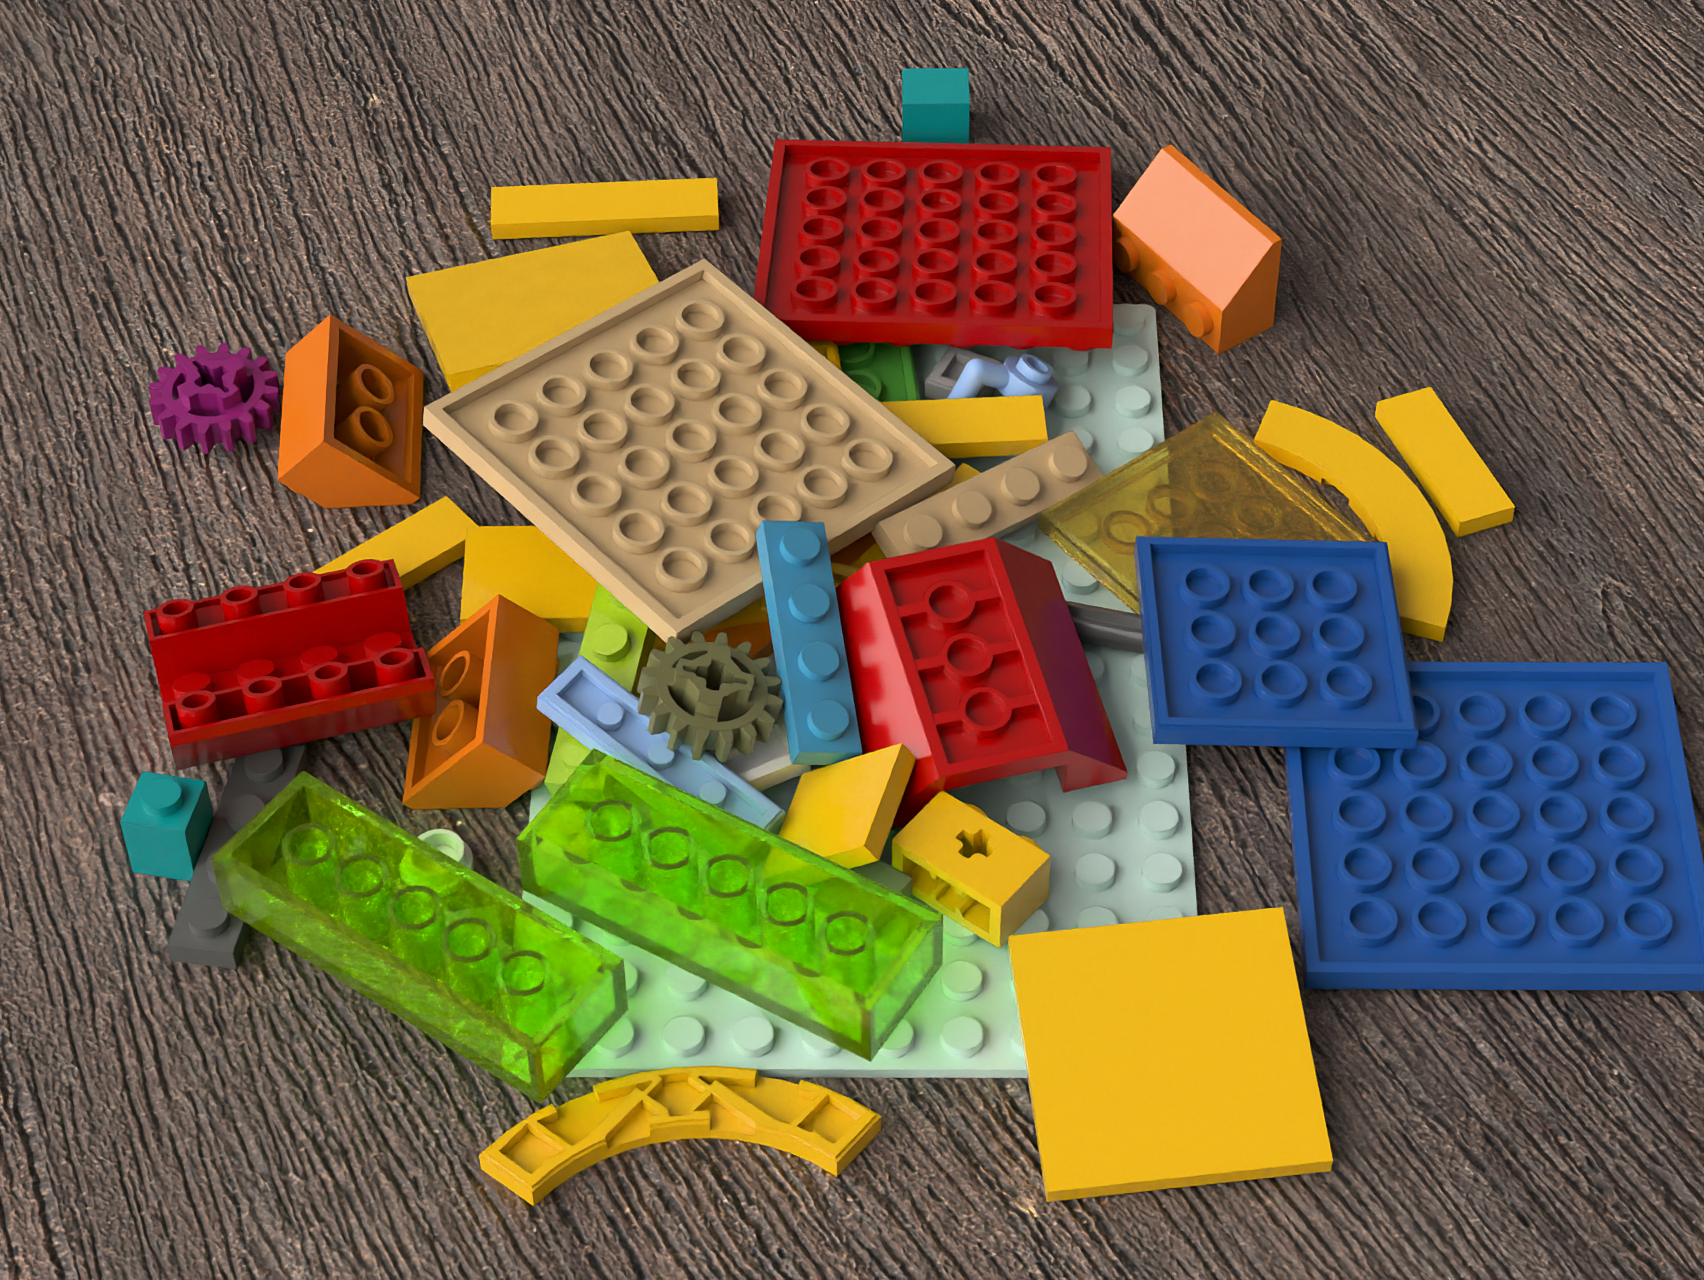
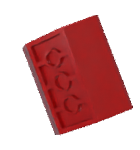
[835,537,1128,830]
[143,559,436,770]

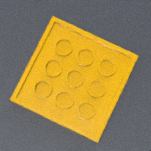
[406,230,659,392]
[1008,907,1333,1202]

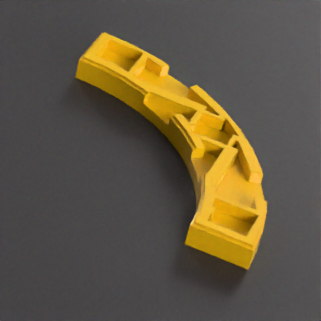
[1253,400,1453,642]
[479,1066,881,1206]

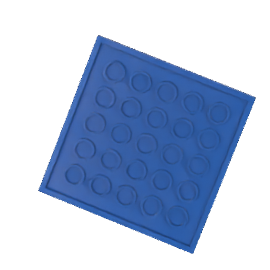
[1283,662,1704,991]

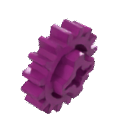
[149,343,282,454]

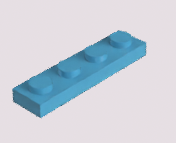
[755,520,862,765]

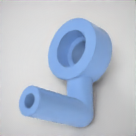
[947,354,1058,411]

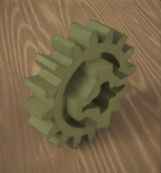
[637,630,783,762]

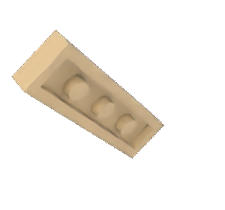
[871,430,1106,558]

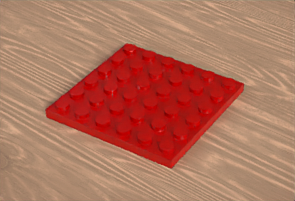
[753,139,1113,351]

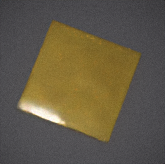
[1038,411,1374,614]

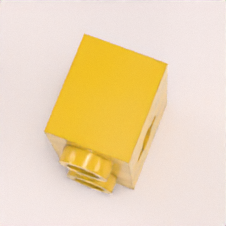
[892,790,1051,949]

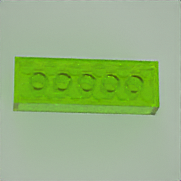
[516,748,943,1062]
[211,771,628,1104]

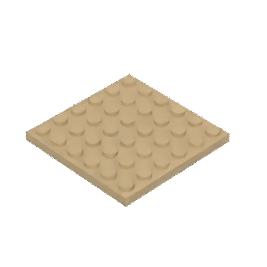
[423,258,956,644]

